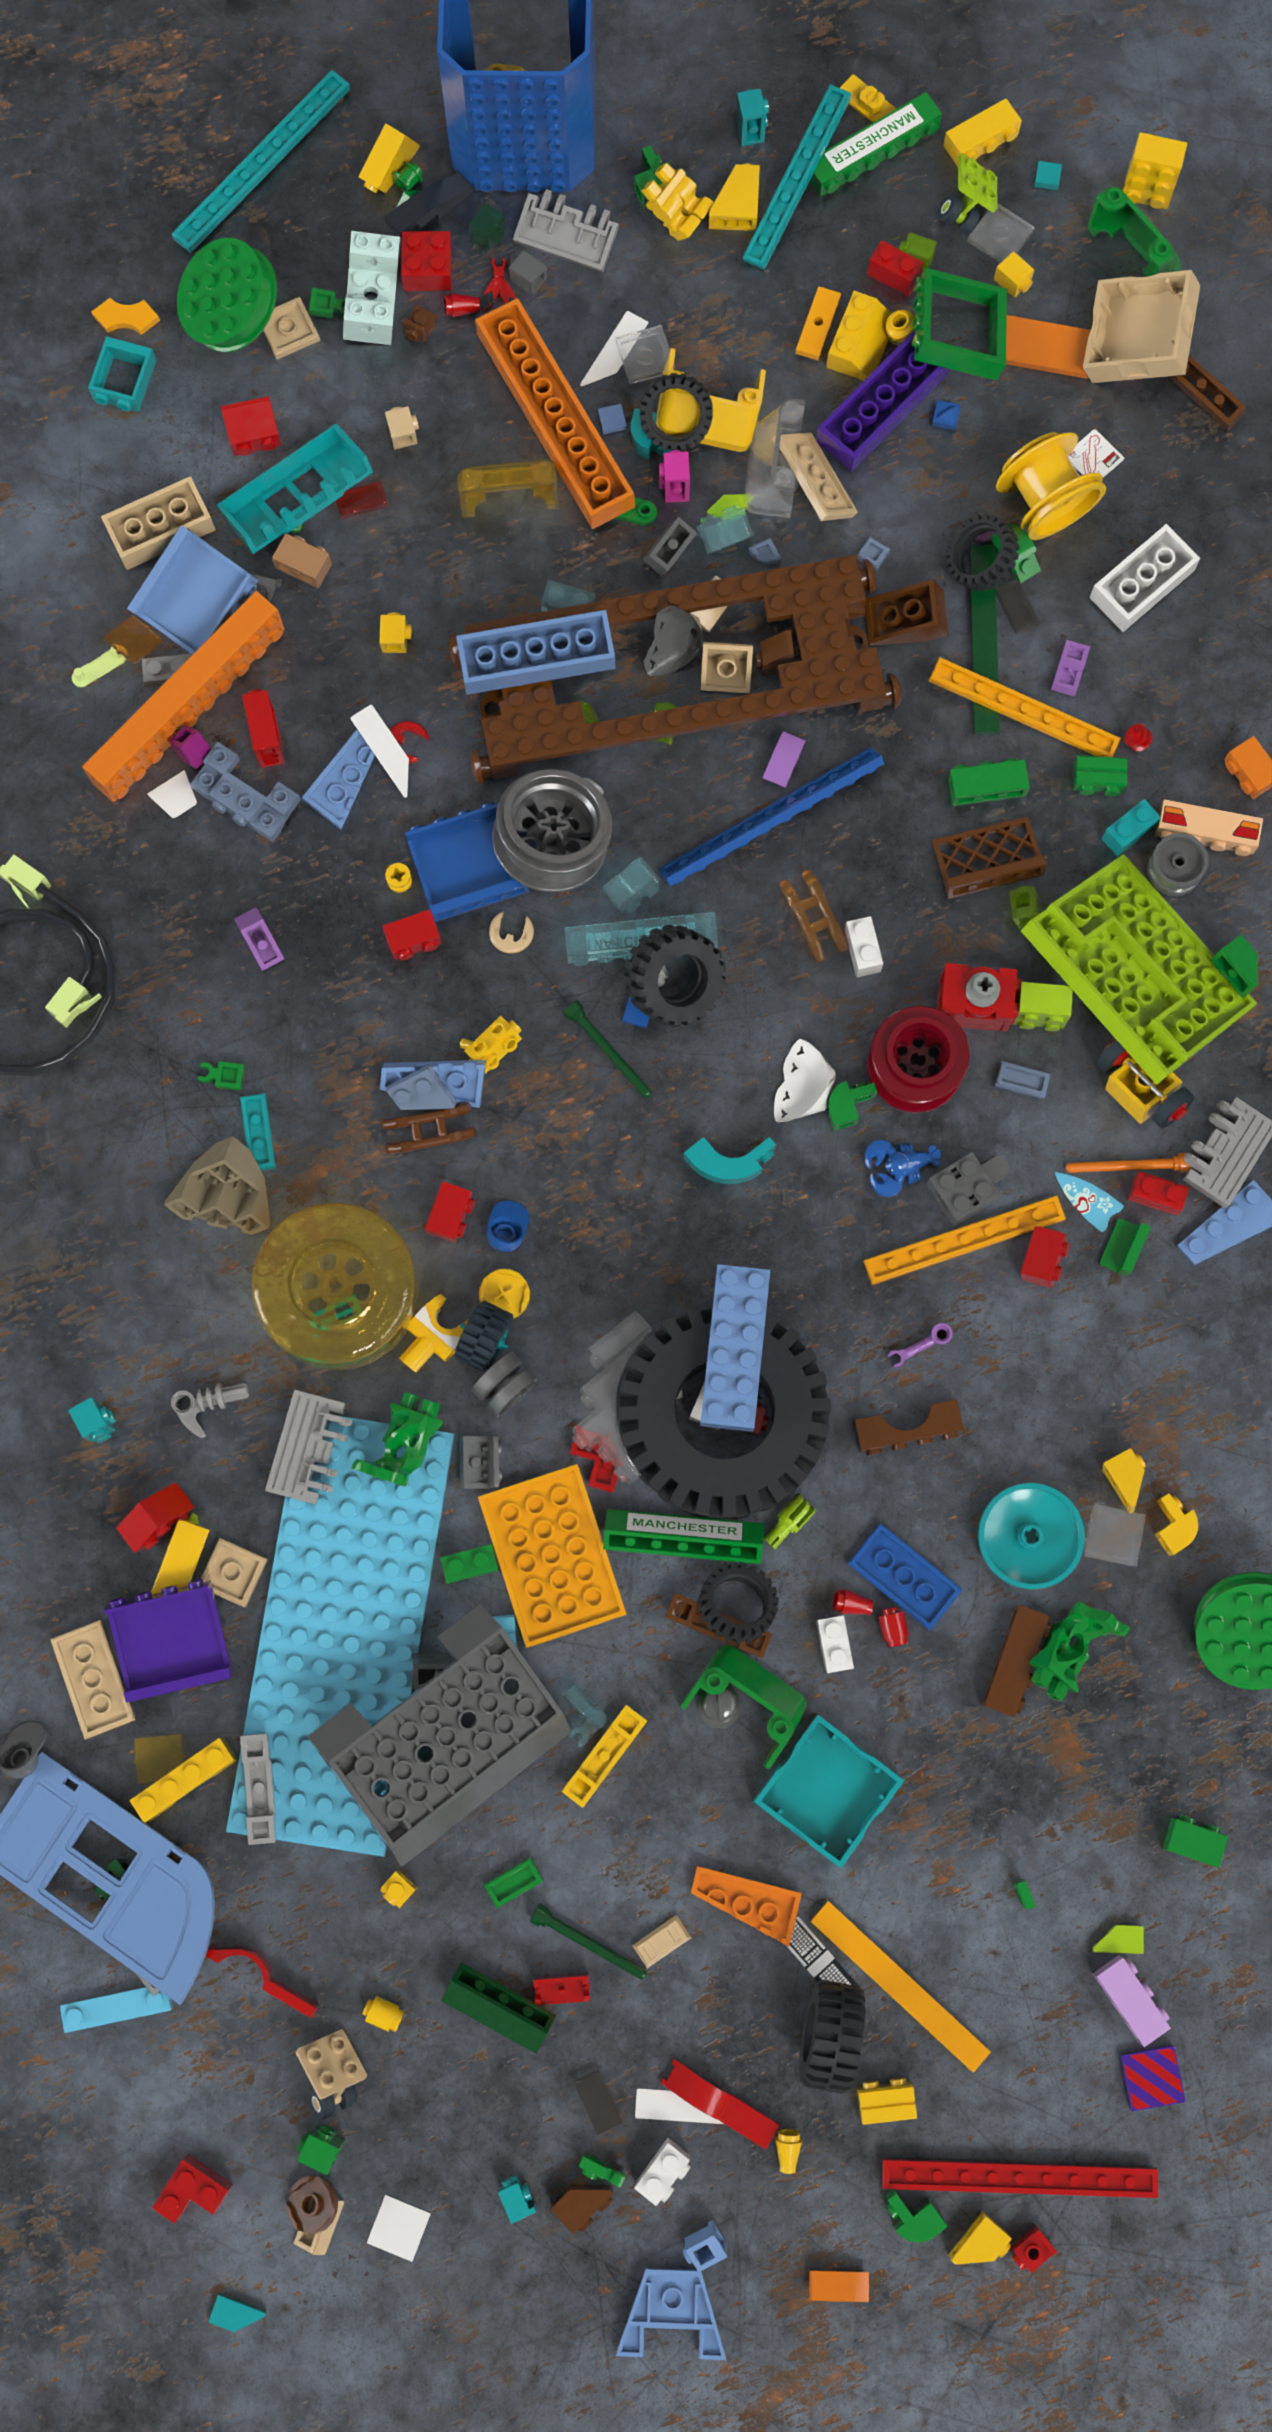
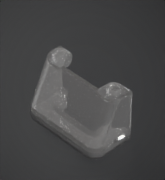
[744,399,805,518]

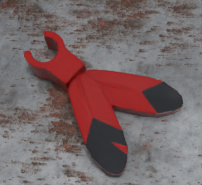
[481,258,516,310]

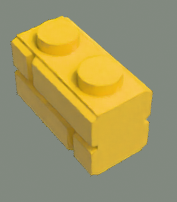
[857,2077,917,2125]

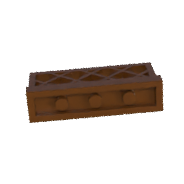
[931,816,1047,899]

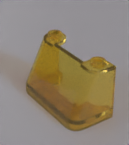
[457,460,559,518]

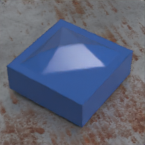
[932,400,961,431]

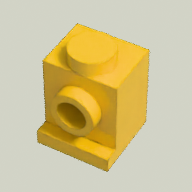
[380,1869,418,1909]

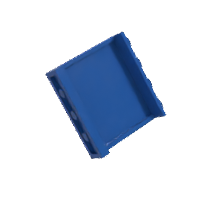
[405,802,529,922]

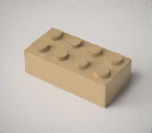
[101,476,215,570]

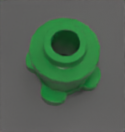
[392,162,423,192]

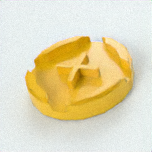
[479,1269,530,1319]

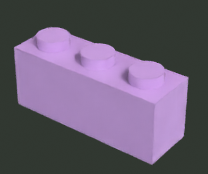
[1092,1955,1171,2047]

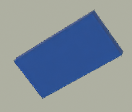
[847,1523,963,1631]

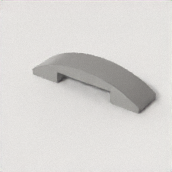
[240,1733,276,1845]

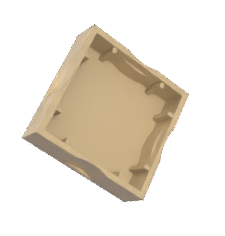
[1083,270,1200,383]

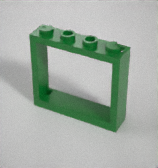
[912,268,1007,381]

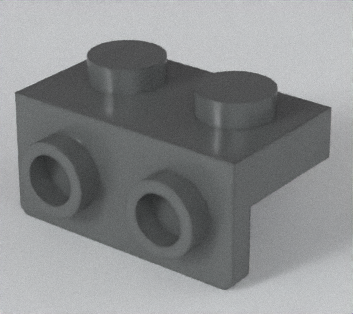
[459,1435,502,1489]

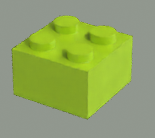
[1013,982,1073,1032]

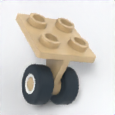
[296,2029,367,2119]

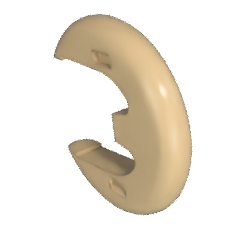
[489,911,534,953]

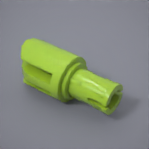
[763,1493,817,1550]

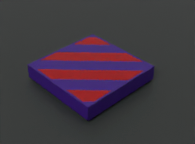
[1120,2045,1186,2112]

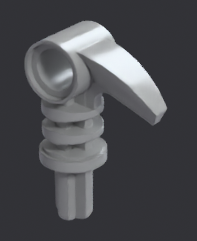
[171,1383,249,1439]

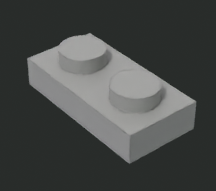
[142,654,192,686]

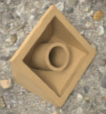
[701,642,753,693]

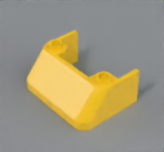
[656,348,766,452]

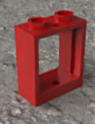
[242,689,285,768]

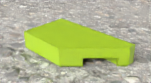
[1092,1924,1144,1954]

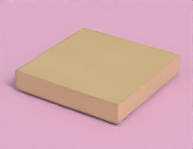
[263,297,320,360]
[200,1538,268,1608]

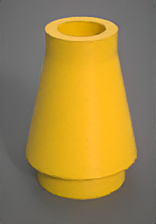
[775,2129,803,2174]

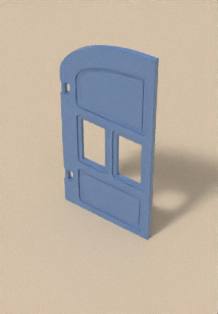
[0,1752,215,2005]

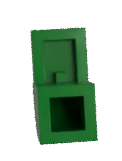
[634,145,670,209]
[990,523,1041,583]
[827,1080,877,1131]
[885,2189,948,2243]

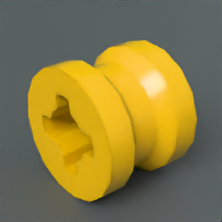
[385,863,412,893]

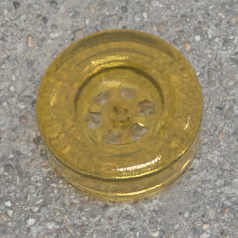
[251,1203,419,1370]

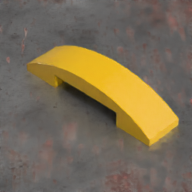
[561,1705,647,1808]

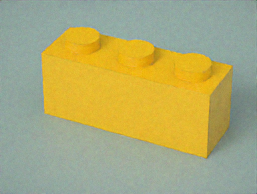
[943,98,1022,167]

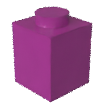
[168,724,211,769]

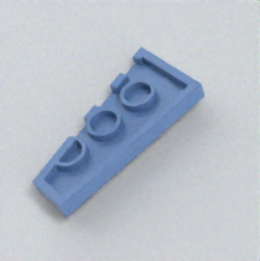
[302,729,375,830]
[380,1060,486,1108]
[1176,1180,1272,1266]

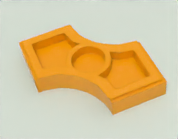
[92,298,160,335]

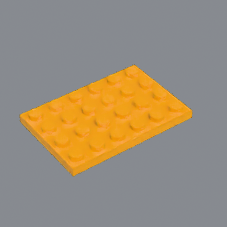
[478,1464,627,1648]

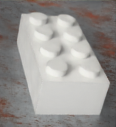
[1089,524,1200,632]

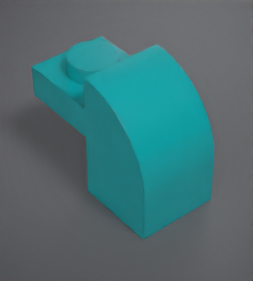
[631,408,671,460]

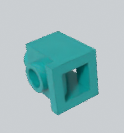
[498,2175,537,2224]

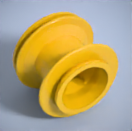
[996,432,1106,540]

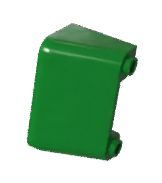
[1087,187,1182,277]

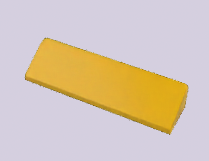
[151,1519,210,1594]

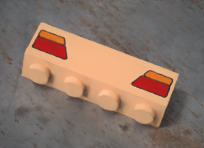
[1154,800,1263,856]

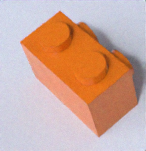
[1224,736,1272,799]

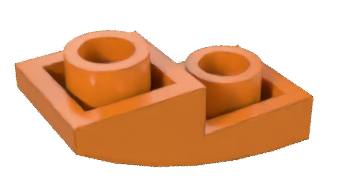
[809,2271,869,2302]

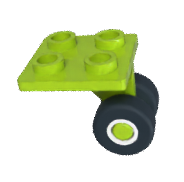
[937,153,997,232]

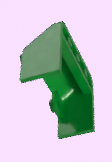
[679,1645,807,1769]

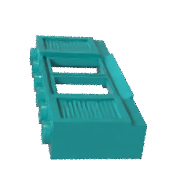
[216,424,373,554]

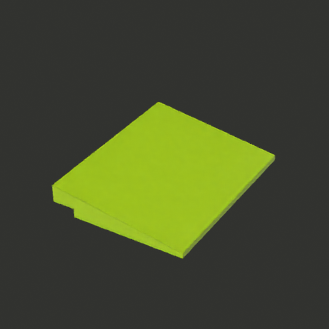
[1021,854,1258,1085]

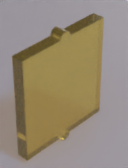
[133,1734,186,1784]

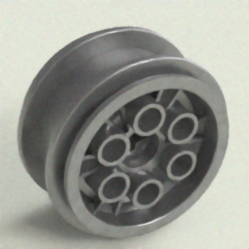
[492,769,613,892]

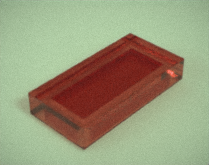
[336,481,388,520]

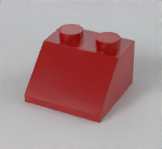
[221,396,282,456]

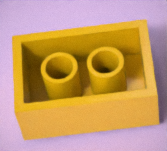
[1123,132,1187,209]

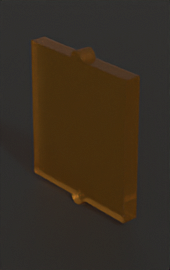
[103,615,164,665]

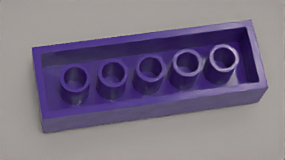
[816,330,950,472]

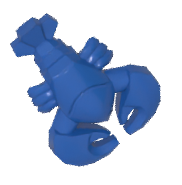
[864,1139,942,1198]

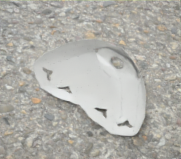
[774,1039,836,1122]

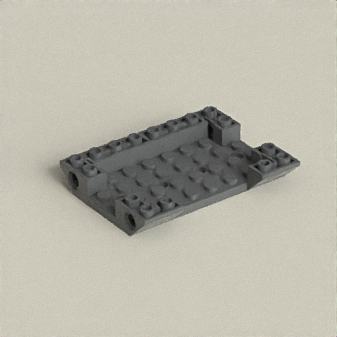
[307,1603,571,1867]

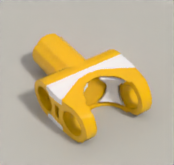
[399,1294,469,1373]

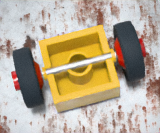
[1097,1039,1195,1128]

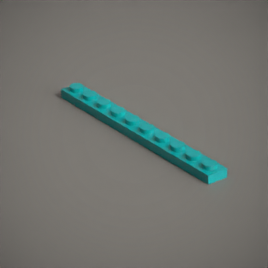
[172,70,350,253]

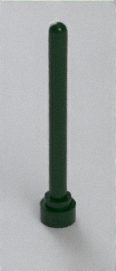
[563,1000,652,1098]
[529,1903,648,1980]

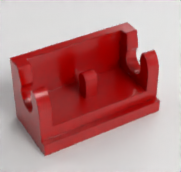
[534,1973,591,2005]

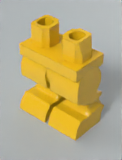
[642,163,714,241]

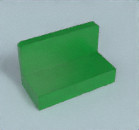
[1099,1219,1151,1277]

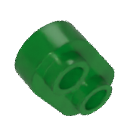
[615,497,657,526]

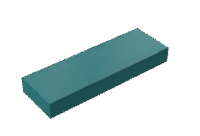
[240,1093,276,1171]

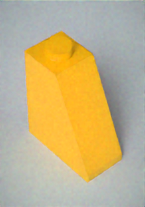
[359,123,420,193]
[709,163,760,231]

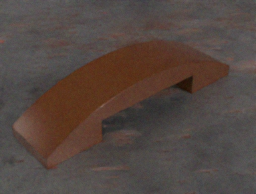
[665,1593,773,1659]

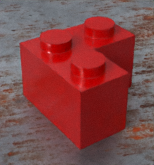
[116,1482,194,1553]
[152,2154,233,2224]

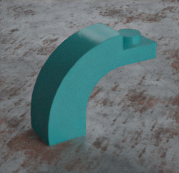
[683,1137,776,1184]

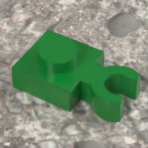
[308,287,346,319]
[198,1061,245,1091]
[579,2152,626,2188]

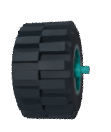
[455,1300,513,1373]

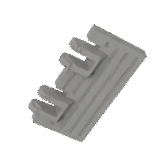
[513,189,619,273]
[1183,1097,1272,1209]
[265,1390,352,1505]

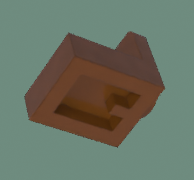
[401,305,438,344]

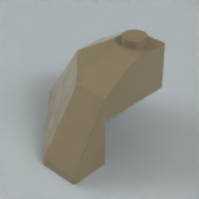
[164,1136,271,1235]

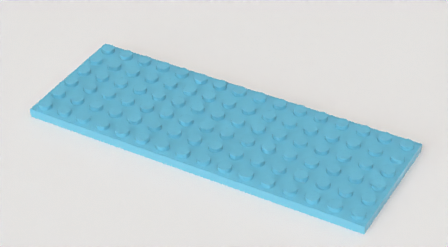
[226,1416,455,1857]

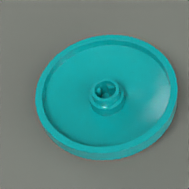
[978,1483,1085,1590]

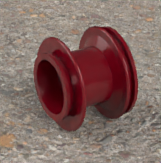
[867,1006,970,1113]

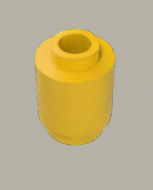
[362,1996,405,2032]

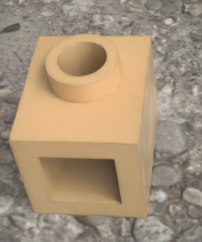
[385,406,419,450]

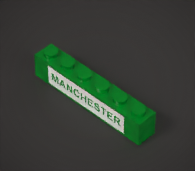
[809,92,942,197]
[603,1509,764,1564]

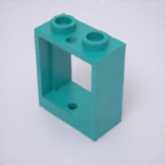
[88,336,157,412]

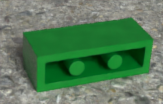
[948,758,1030,806]

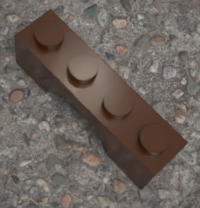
[853,1399,964,1456]

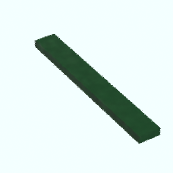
[969,545,1000,735]

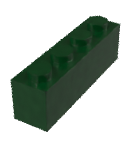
[441,1962,556,2054]

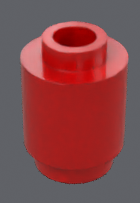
[878,1607,909,1647]

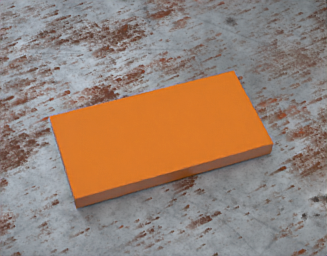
[1006,315,1091,379]

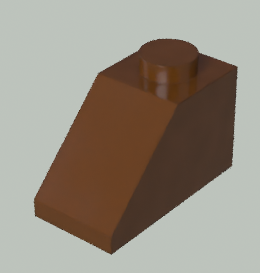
[755,630,794,675]

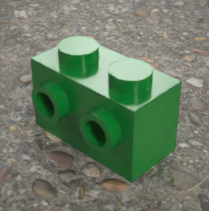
[296,2125,345,2175]

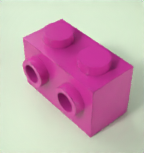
[659,450,690,503]

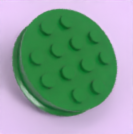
[177,238,277,353]
[1194,1572,1272,1690]

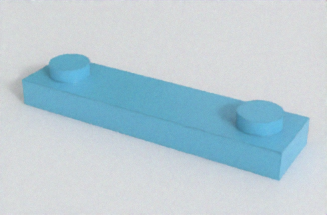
[60,1987,173,2033]

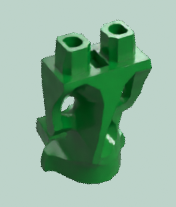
[351,1392,443,1487]
[1030,1602,1130,1701]

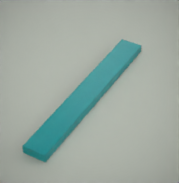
[742,84,852,270]

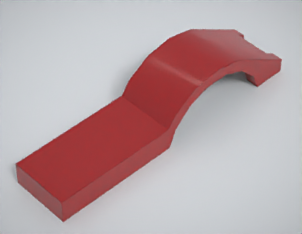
[206,1947,319,2018]
[660,2058,780,2150]

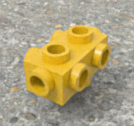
[460,1016,522,1074]

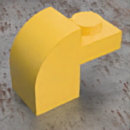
[1154,1493,1198,1556]

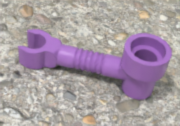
[888,1323,952,1368]

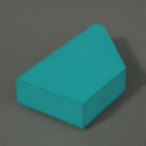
[208,2293,267,2332]

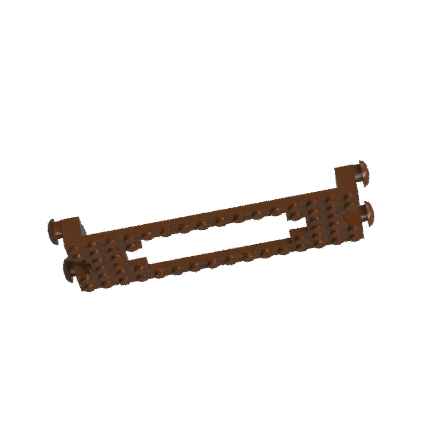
[448,555,902,785]

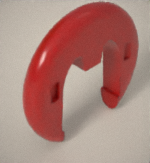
[390,721,430,764]

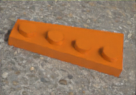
[691,1866,802,1947]

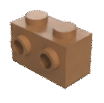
[272,534,332,589]

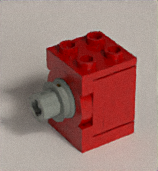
[938,963,1021,1032]

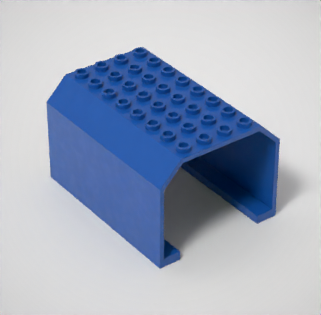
[437,0,596,193]

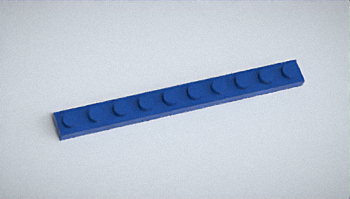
[658,747,884,886]

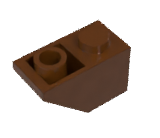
[550,2185,613,2235]

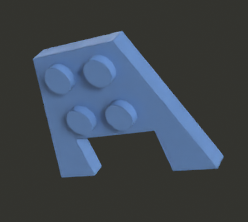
[616,2267,727,2360]

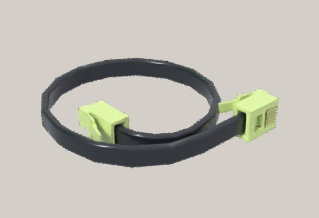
[0,855,117,1076]

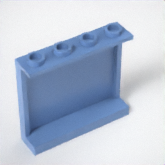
[127,525,259,655]

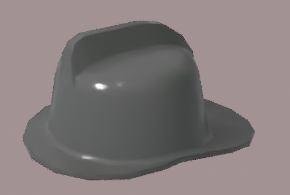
[697,1672,741,1729]

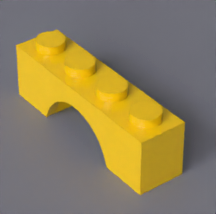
[129,1737,239,1823]

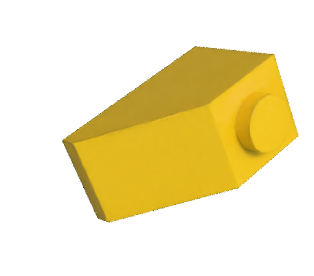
[1102,1448,1146,1514]
[948,2211,1012,2265]

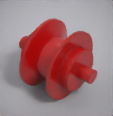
[1124,724,1153,752]

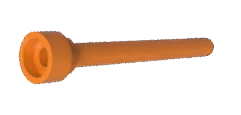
[1065,1153,1191,1173]

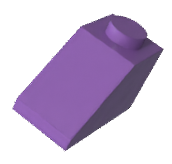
[234,907,284,971]

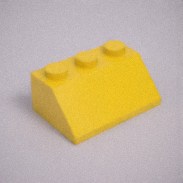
[826,291,892,381]

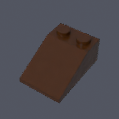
[865,579,949,646]

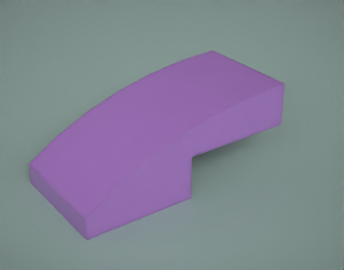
[1051,640,1090,697]
[763,731,806,787]

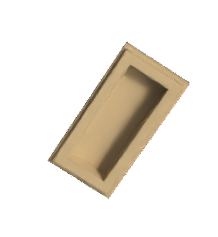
[632,1915,692,1968]

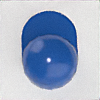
[486,1201,530,1252]

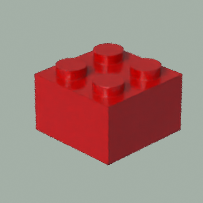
[401,231,452,291]

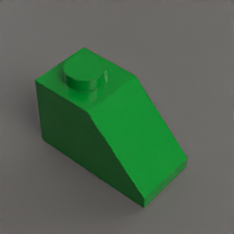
[1210,935,1258,999]

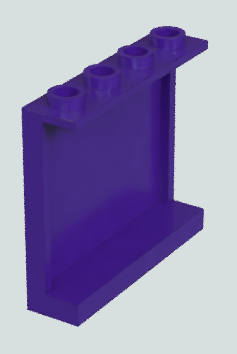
[103,1579,233,1703]

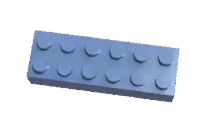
[456,610,616,695]
[700,1264,770,1432]

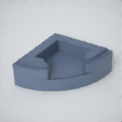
[748,538,781,564]

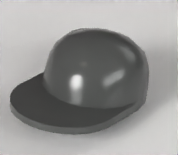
[0,1722,46,1779]

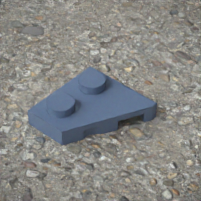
[386,1065,457,1110]

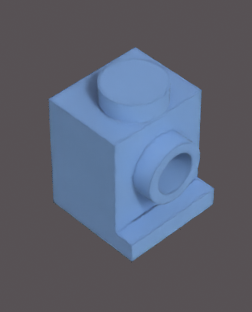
[682,2220,727,2272]

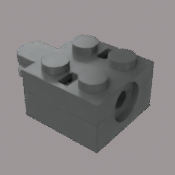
[926,1152,1009,1227]

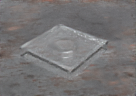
[967,203,1035,263]
[615,325,676,384]
[1083,1504,1146,1567]

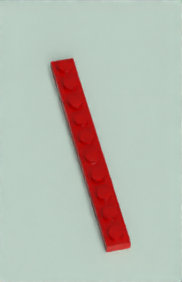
[882,2158,1158,2198]

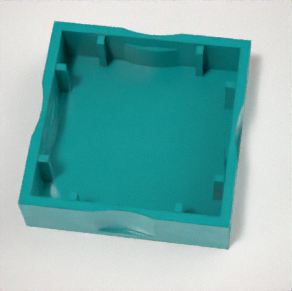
[753,1714,905,1869]

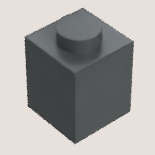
[508,250,547,296]

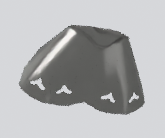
[643,606,702,676]

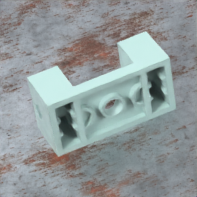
[343,231,400,345]

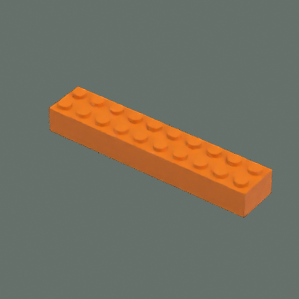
[475,298,635,529]
[82,591,284,803]

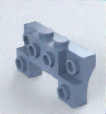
[190,742,301,842]

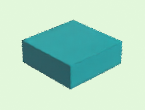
[1034,161,1062,190]

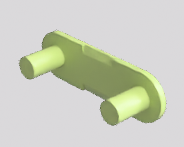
[72,645,127,687]

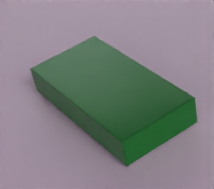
[484,1857,544,1908]

